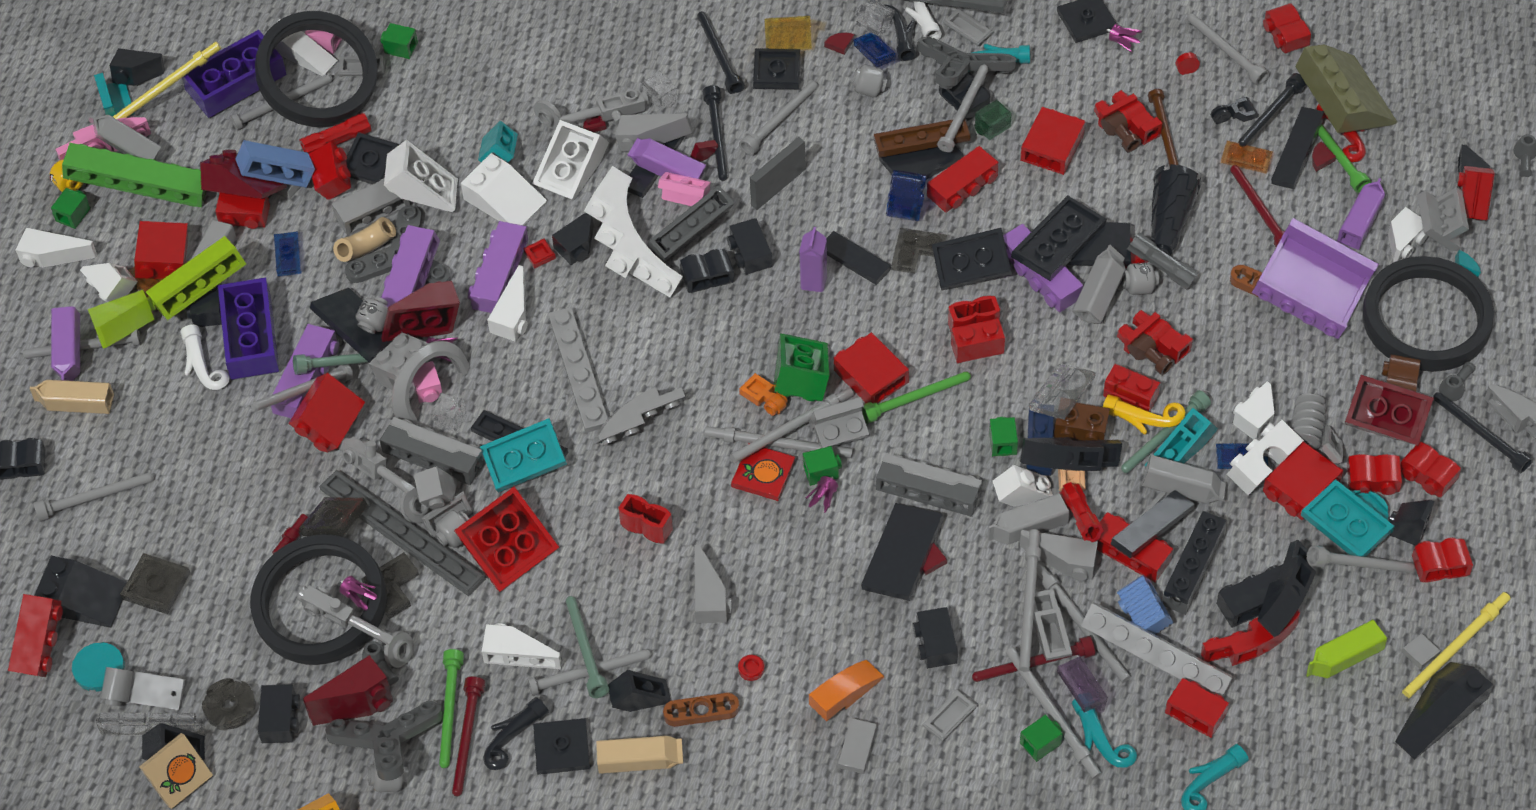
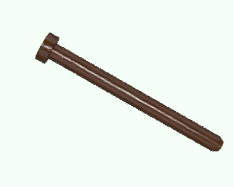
[1147,89,1179,167]

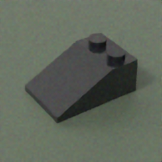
[34,555,129,628]

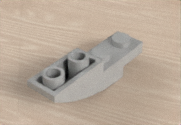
[593,387,685,445]

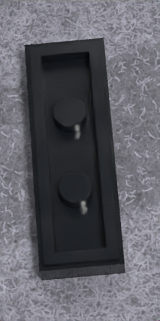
[826,231,891,285]

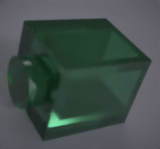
[974,99,1012,141]

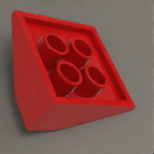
[454,486,559,592]

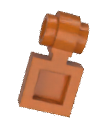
[739,373,788,416]

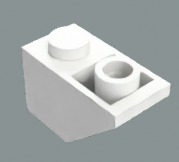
[1388,207,1428,262]
[80,263,138,302]
[1233,382,1274,440]
[993,465,1053,507]

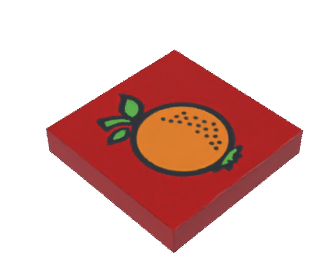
[731,443,795,501]

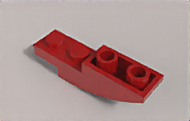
[1201,610,1300,666]

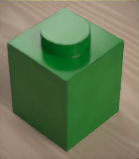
[380,23,418,59]
[51,188,90,229]
[989,417,1018,457]
[802,446,842,486]
[1020,714,1062,762]

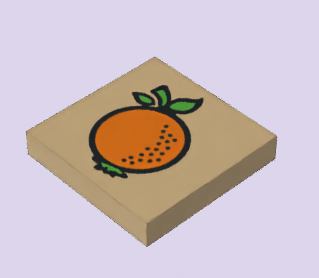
[139,733,213,809]

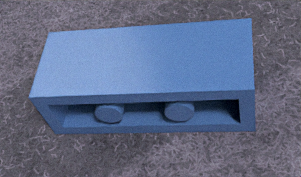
[235,140,315,188]

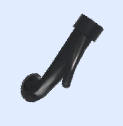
[874,4,916,61]
[483,697,549,770]

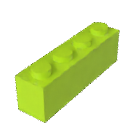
[146,236,246,320]

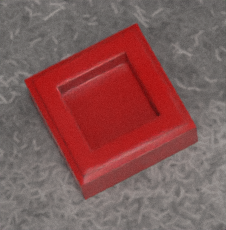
[523,239,556,268]

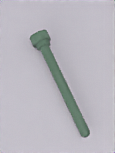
[293,354,368,375]
[1121,390,1211,473]
[566,596,609,698]

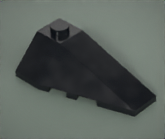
[1395,662,1493,760]

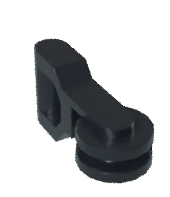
[1210,97,1259,124]

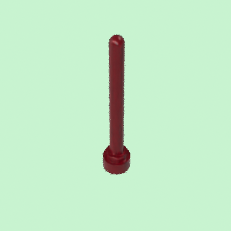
[1230,165,1285,247]
[972,636,1095,682]
[452,676,486,797]

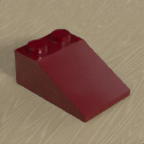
[200,150,287,199]
[381,281,460,342]
[1345,375,1434,446]
[303,655,393,726]

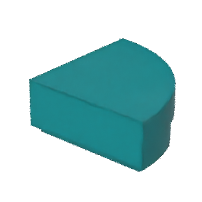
[1455,250,1481,277]

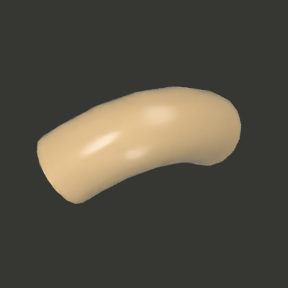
[333,217,396,262]

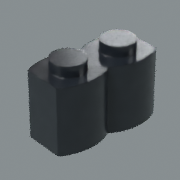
[939,73,990,121]
[680,249,734,293]
[0,438,46,480]

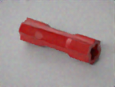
[299,113,372,154]
[1060,482,1104,542]

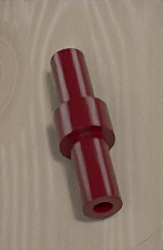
[272,514,310,554]

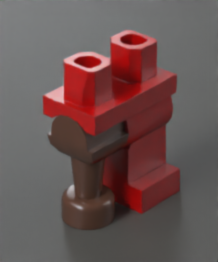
[1094,90,1162,153]
[1117,310,1193,376]

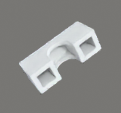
[1226,420,1304,495]

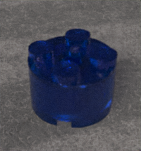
[886,170,926,221]

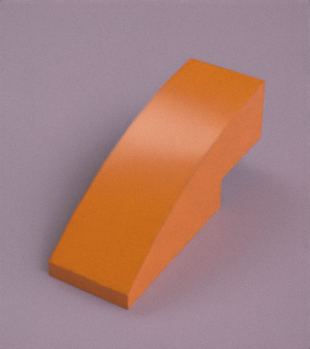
[809,660,884,721]

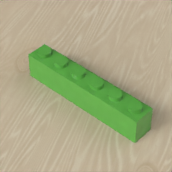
[62,143,207,207]

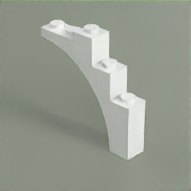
[584,166,683,297]

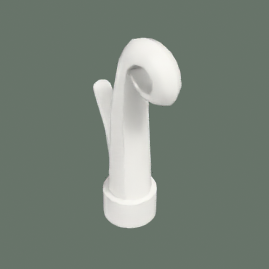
[905,1,942,40]
[180,325,230,390]

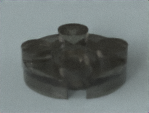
[202,678,256,731]

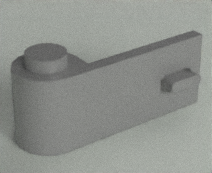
[101,667,186,710]

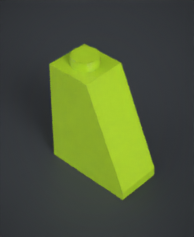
[88,290,156,349]

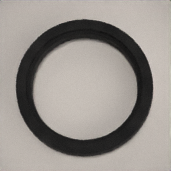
[255,11,377,127]
[1363,256,1494,372]
[250,534,387,665]

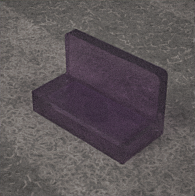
[1057,656,1108,714]

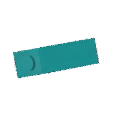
[1145,408,1218,466]

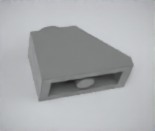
[414,466,457,509]

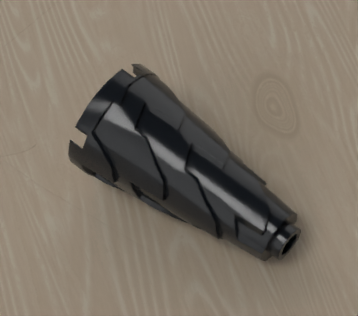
[1150,164,1202,255]

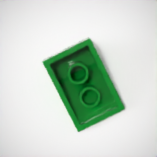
[774,333,829,401]

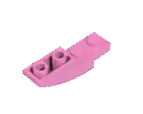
[55,117,151,160]

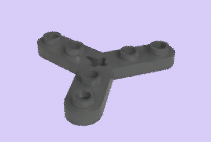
[917,37,1016,89]
[345,205,451,284]
[325,701,443,781]

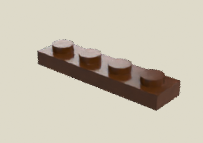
[874,118,970,157]

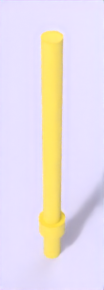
[113,41,222,119]
[1402,592,1511,698]

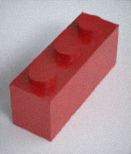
[927,146,999,213]
[1097,512,1173,583]
[8,594,63,677]

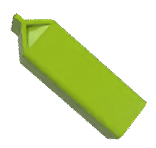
[1306,620,1387,678]

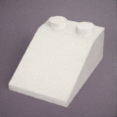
[532,120,609,200]
[384,140,458,212]
[461,153,547,226]

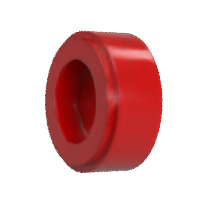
[1175,52,1200,75]
[738,655,764,681]

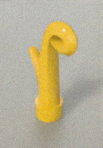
[1103,394,1185,434]

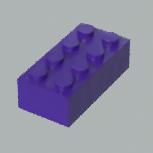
[182,30,287,118]
[218,277,279,380]

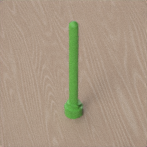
[1317,124,1371,193]
[862,372,971,424]
[439,649,464,768]

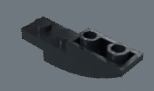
[1020,437,1122,471]
[1257,540,1316,637]

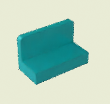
[94,73,135,117]
[478,120,518,163]

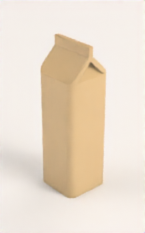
[30,380,114,414]
[596,736,683,774]

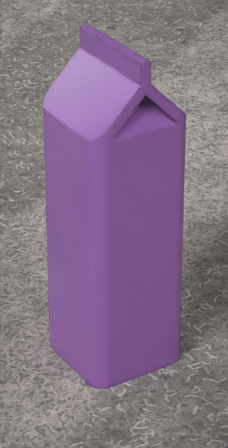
[627,138,706,180]
[1337,178,1385,250]
[799,227,827,292]
[51,306,80,381]

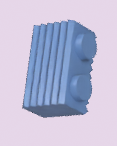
[1117,575,1173,634]

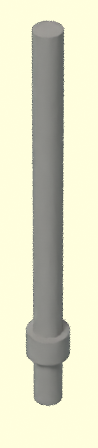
[730,387,854,463]
[704,426,853,458]
[1019,529,1041,672]
[1037,561,1131,683]
[1006,647,1102,779]

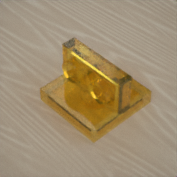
[764,16,812,50]

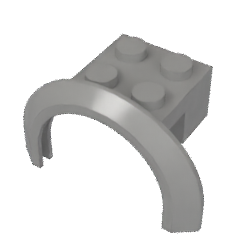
[369,332,469,424]

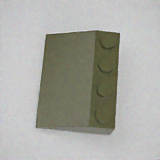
[1295,44,1397,133]

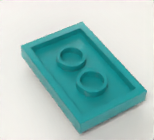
[480,418,567,493]
[1301,479,1394,557]

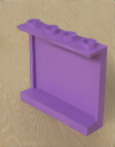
[1252,218,1379,339]

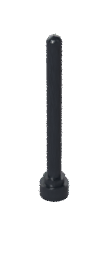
[697,11,745,94]
[1238,73,1307,147]
[702,85,728,181]
[1433,392,1533,474]

